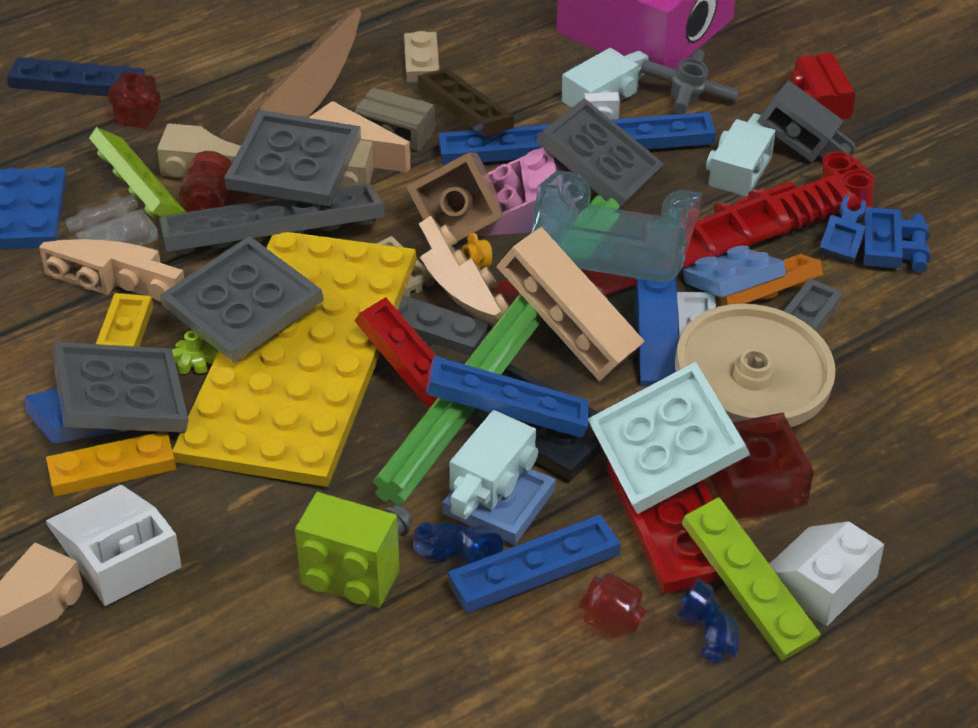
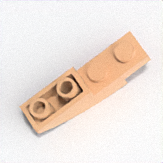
[419,216,510,327]
[39,239,184,301]

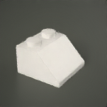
[769,521,884,627]

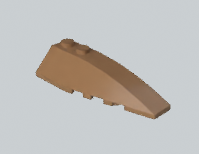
[219,8,362,145]

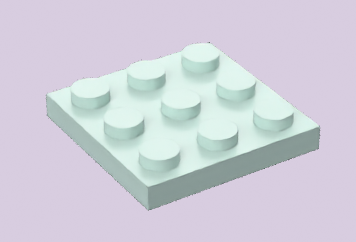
[588,362,750,514]

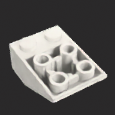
[46,485,182,606]

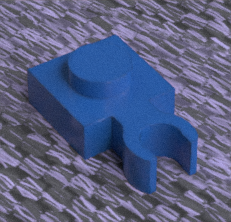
[818,195,866,263]

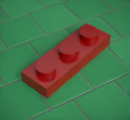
[354,297,438,409]

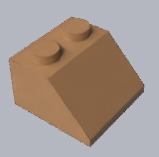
[406,152,504,242]

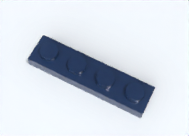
[7,57,146,99]

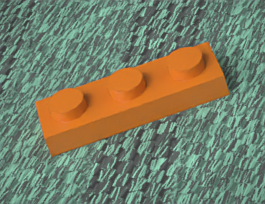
[708,254,823,306]

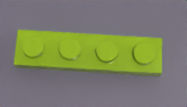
[89,127,186,220]
[682,497,821,662]

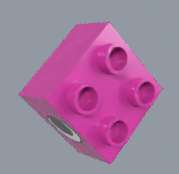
[557,0,735,69]

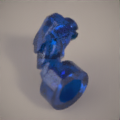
[413,522,503,565]
[675,578,739,665]

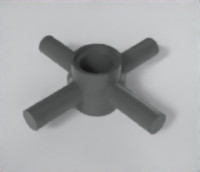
[640,49,739,114]

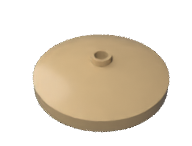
[675,304,835,430]

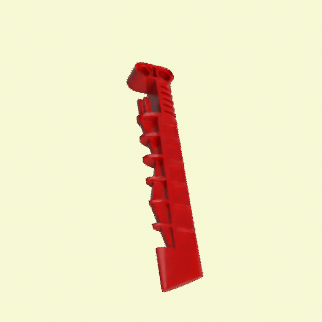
[493,152,875,305]

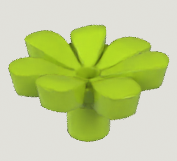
[172,330,218,374]

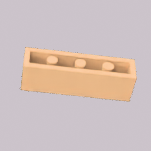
[496,227,645,382]

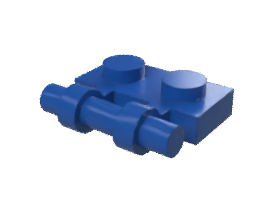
[863,207,930,273]

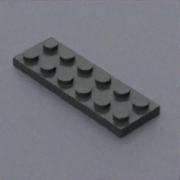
[159,184,385,254]

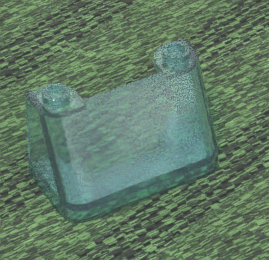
[532,170,702,282]

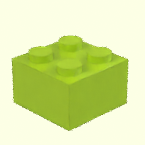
[295,492,400,609]

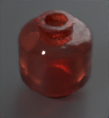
[578,573,647,638]

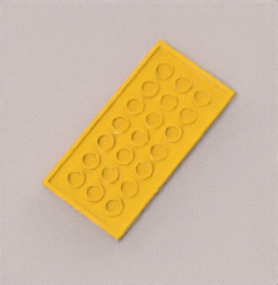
[172,232,417,487]

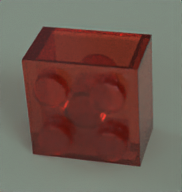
[709,412,814,520]

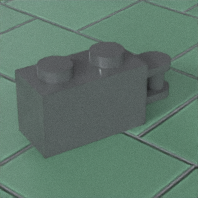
[757,80,856,163]

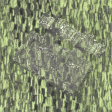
[66,195,159,246]

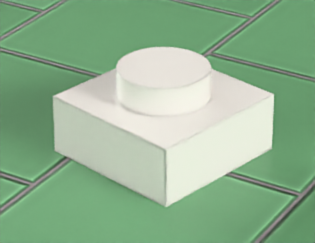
[584,92,620,120]

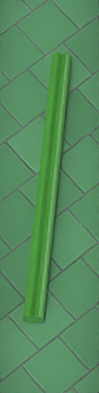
[373,195,621,506]

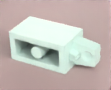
[562,48,648,108]
[706,113,775,197]
[450,410,538,519]

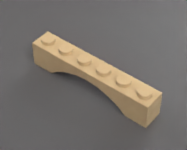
[157,124,374,189]

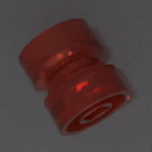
[178,150,232,212]

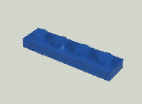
[427,356,588,438]
[448,514,621,614]

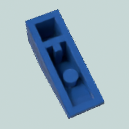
[634,273,678,386]

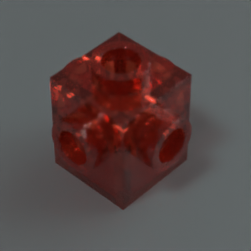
[108,71,161,129]

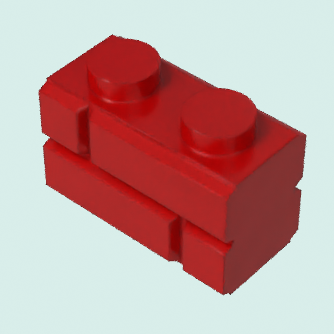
[790,52,856,120]

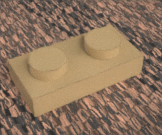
[404,31,439,82]

